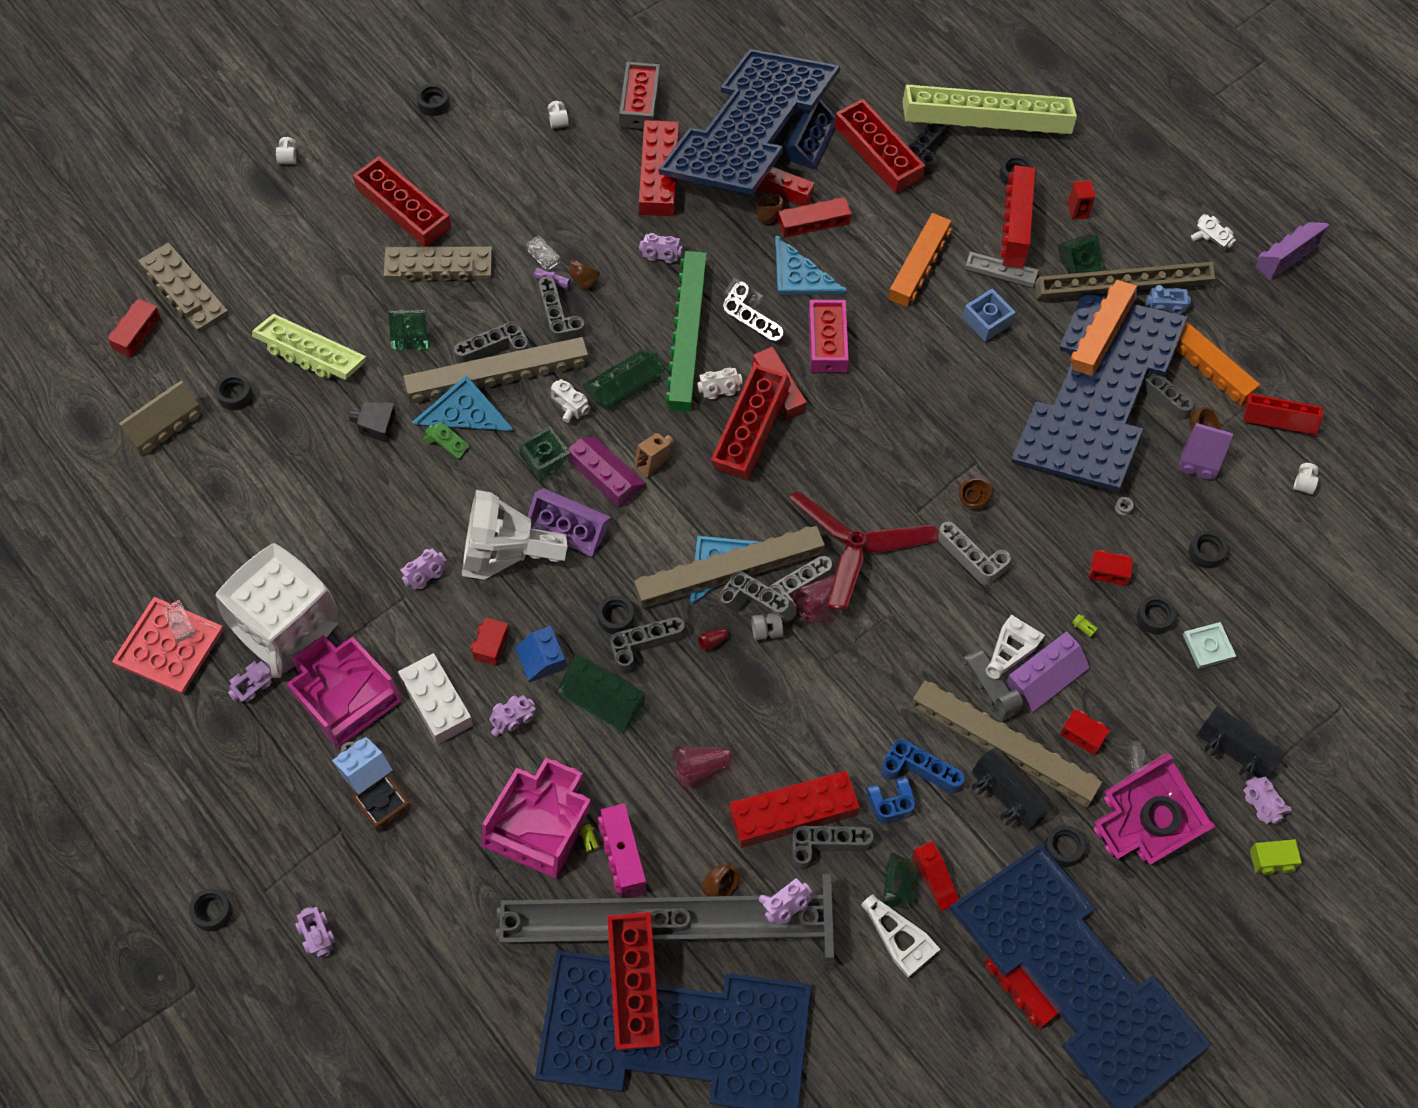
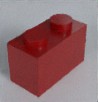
[1067,180,1095,220]
[1088,550,1133,586]
[471,617,509,666]
[1060,709,1110,756]

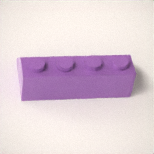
[1255,222,1329,280]
[527,488,611,556]
[1005,631,1090,713]

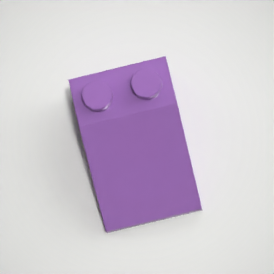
[1178,423,1233,480]

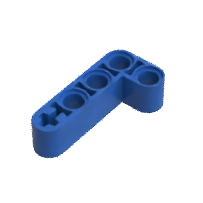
[881,739,965,793]

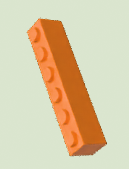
[888,213,952,307]
[1071,280,1137,376]
[1176,322,1260,406]

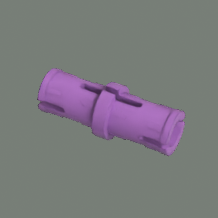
[534,268,571,289]

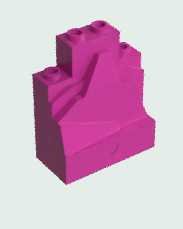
[287,635,402,749]
[1093,753,1215,864]
[481,758,591,879]

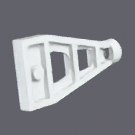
[986,615,1045,679]
[861,894,940,978]

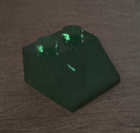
[1057,234,1105,274]
[389,310,429,350]
[518,426,571,482]
[883,853,916,909]

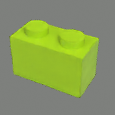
[1250,839,1301,875]

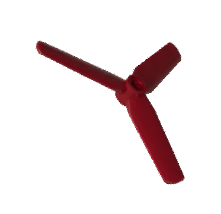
[789,492,939,610]

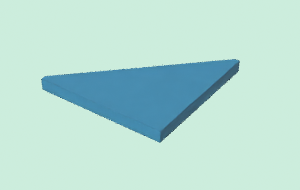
[775,236,846,294]
[413,375,513,431]
[690,536,761,604]

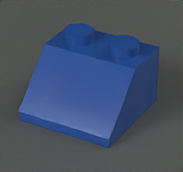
[515,626,566,682]

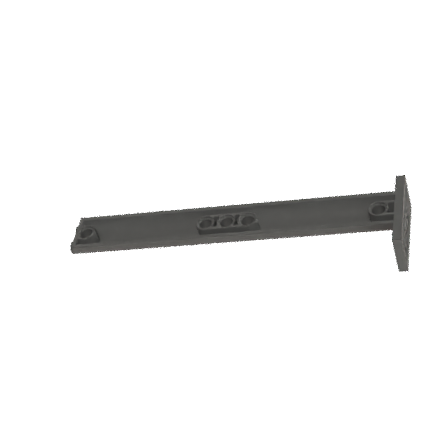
[496,874,834,969]

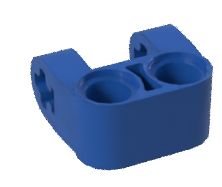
[866,777,915,824]

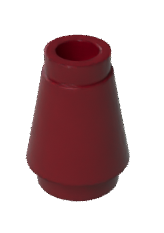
[698,628,728,651]

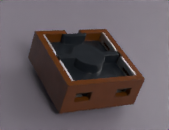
[352,774,411,833]

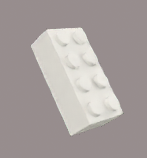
[398,653,473,745]

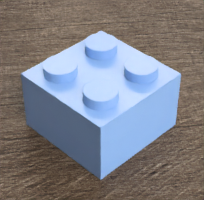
[332,737,392,794]

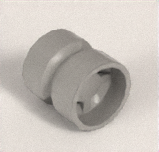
[751,613,783,641]

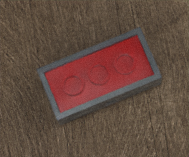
[619,62,660,129]

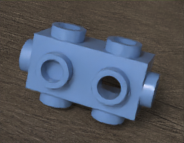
[1146,285,1191,314]

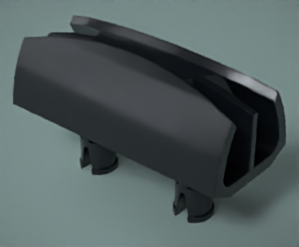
[1197,706,1286,780]
[971,747,1053,832]

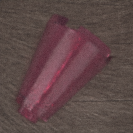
[792,575,835,623]
[672,746,731,787]

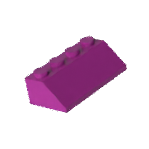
[567,437,646,508]

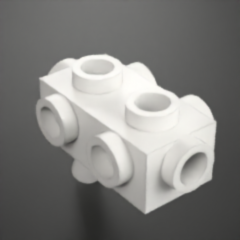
[1191,214,1237,251]
[697,368,743,399]
[551,379,591,422]

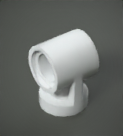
[548,101,569,129]
[276,137,297,164]
[1293,463,1319,495]

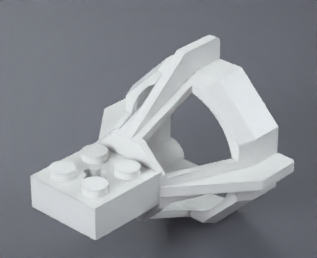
[462,490,567,580]

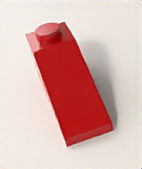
[912,841,959,912]

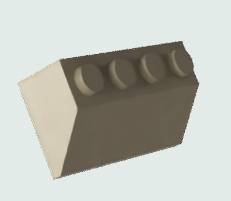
[119,380,202,457]

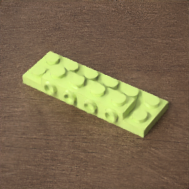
[252,314,366,380]

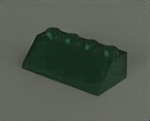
[582,349,665,408]
[557,654,645,733]

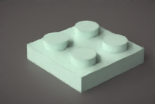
[1183,622,1236,669]

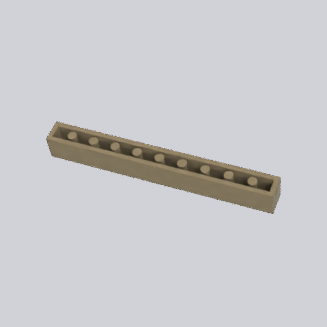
[1035,262,1215,300]
[404,337,588,404]
[634,526,825,609]
[911,681,1102,808]

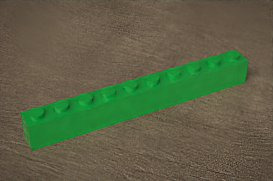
[666,251,706,412]

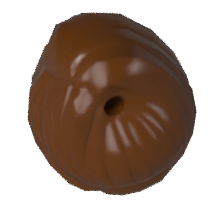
[755,194,784,225]
[569,259,600,291]
[1189,407,1221,430]
[959,478,994,509]
[701,865,740,897]

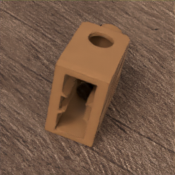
[634,433,674,478]

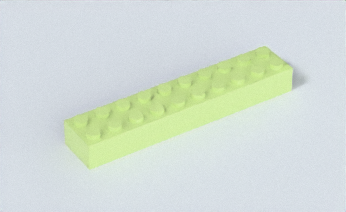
[902,85,1077,134]

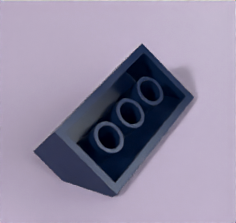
[782,99,836,169]

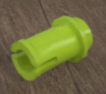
[1072,614,1098,638]
[578,824,599,853]

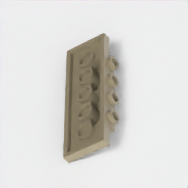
[138,242,229,333]
[384,247,492,281]

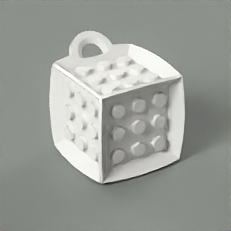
[216,543,338,678]

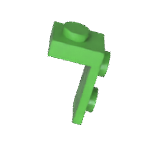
[423,422,469,459]

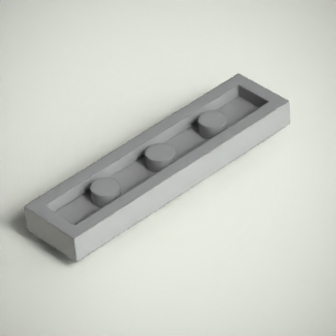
[965,252,1038,288]

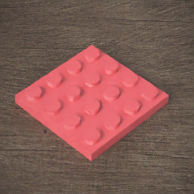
[112,597,224,695]

